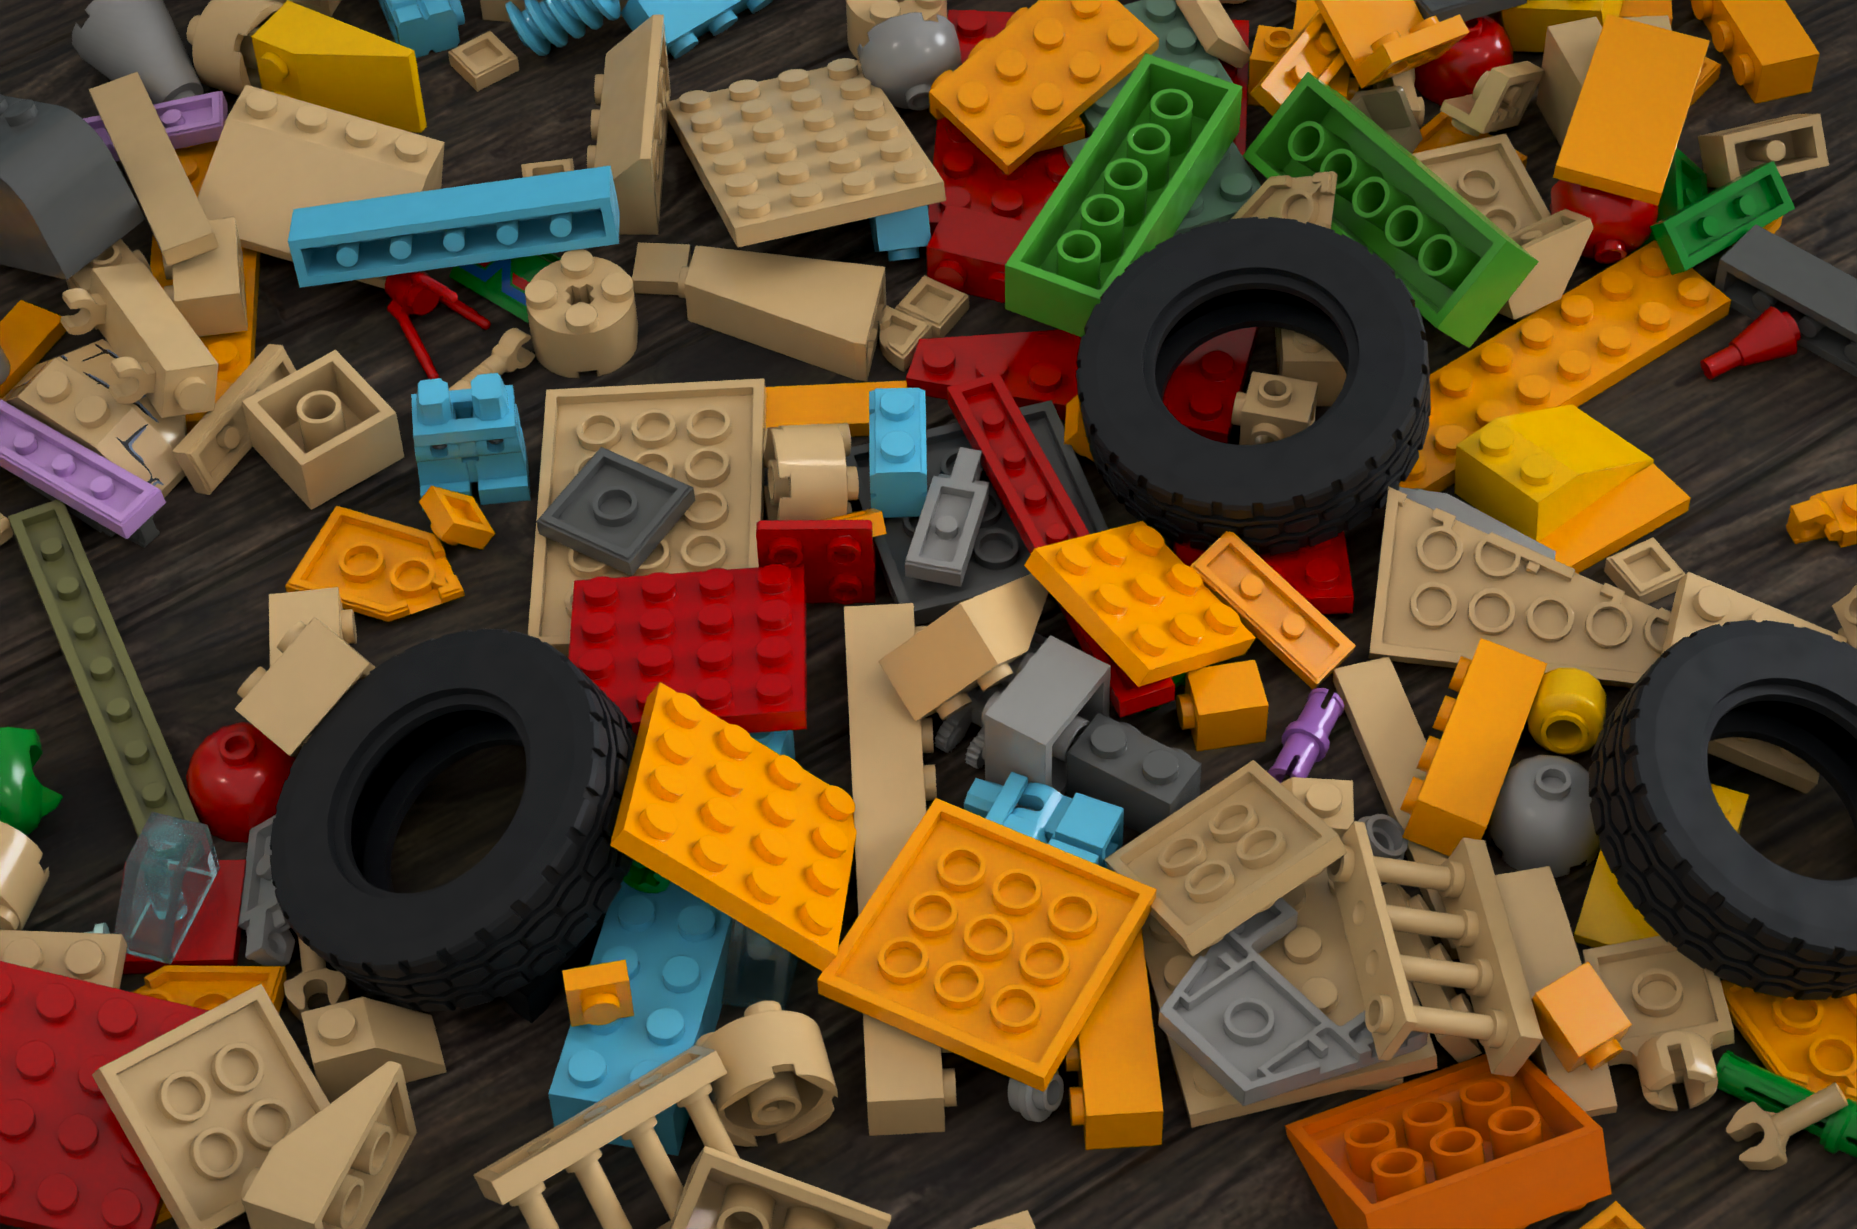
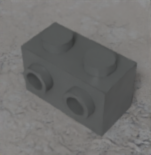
[1066,713,1202,834]

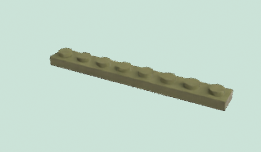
[8,499,204,859]

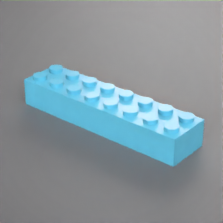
[548,730,795,1156]

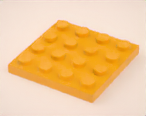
[610,682,857,971]
[817,798,1157,1092]

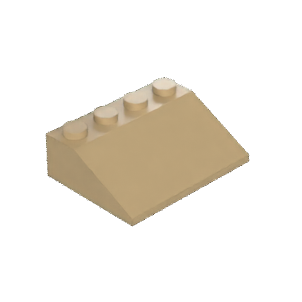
[197,85,445,289]

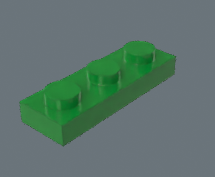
[1650,160,1795,275]

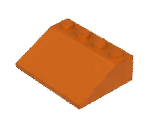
[1285,1054,1612,1229]

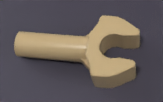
[284,937,349,1023]
[1726,1083,1848,1170]

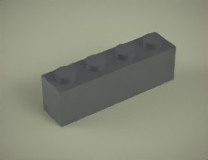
[1714,224,1857,377]

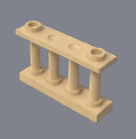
[1327,821,1543,1077]
[473,1045,740,1229]

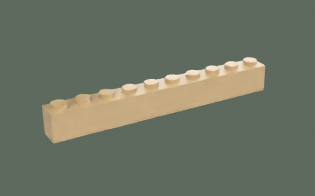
[844,603,957,1136]

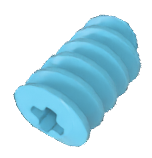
[505,0,621,56]

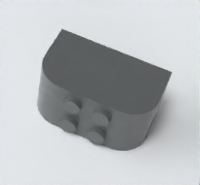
[0,94,146,280]

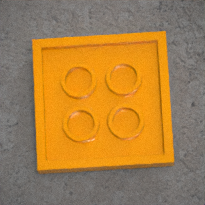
[1024,521,1256,687]

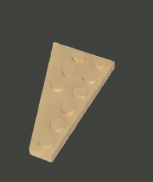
[1369,486,1671,688]

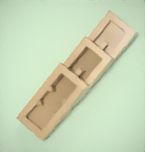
[1495,866,1618,1117]

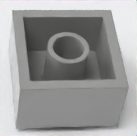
[981,635,1111,795]

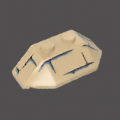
[2,339,187,498]

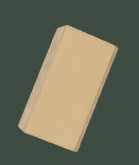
[669,1146,891,1229]

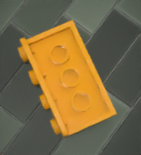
[929,0,1159,176]

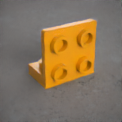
[1315,0,1469,89]

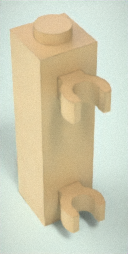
[61,262,218,418]

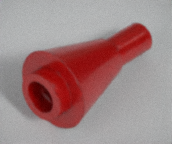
[1700,306,1801,380]

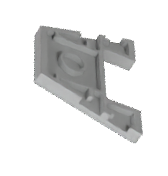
[1158,898,1428,1106]

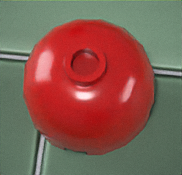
[1414,15,1514,106]
[1550,180,1658,264]
[186,722,296,843]

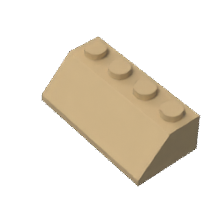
[587,15,671,235]

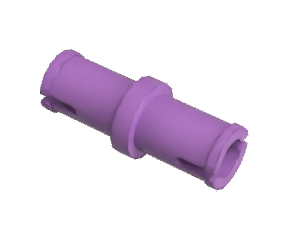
[1268,688,1345,783]

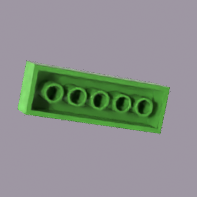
[1005,53,1242,337]
[1242,72,1539,348]

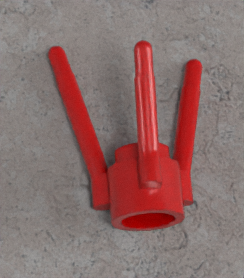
[385,271,491,379]

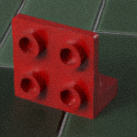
[756,520,876,604]

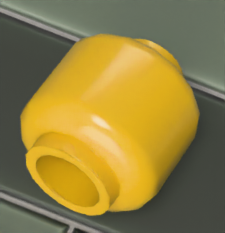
[1527,668,1607,755]

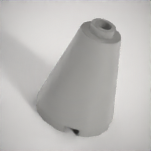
[72,0,204,104]

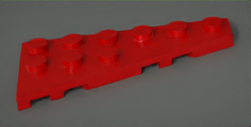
[906,327,1259,444]

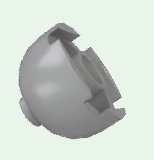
[857,12,962,110]
[1485,755,1601,878]

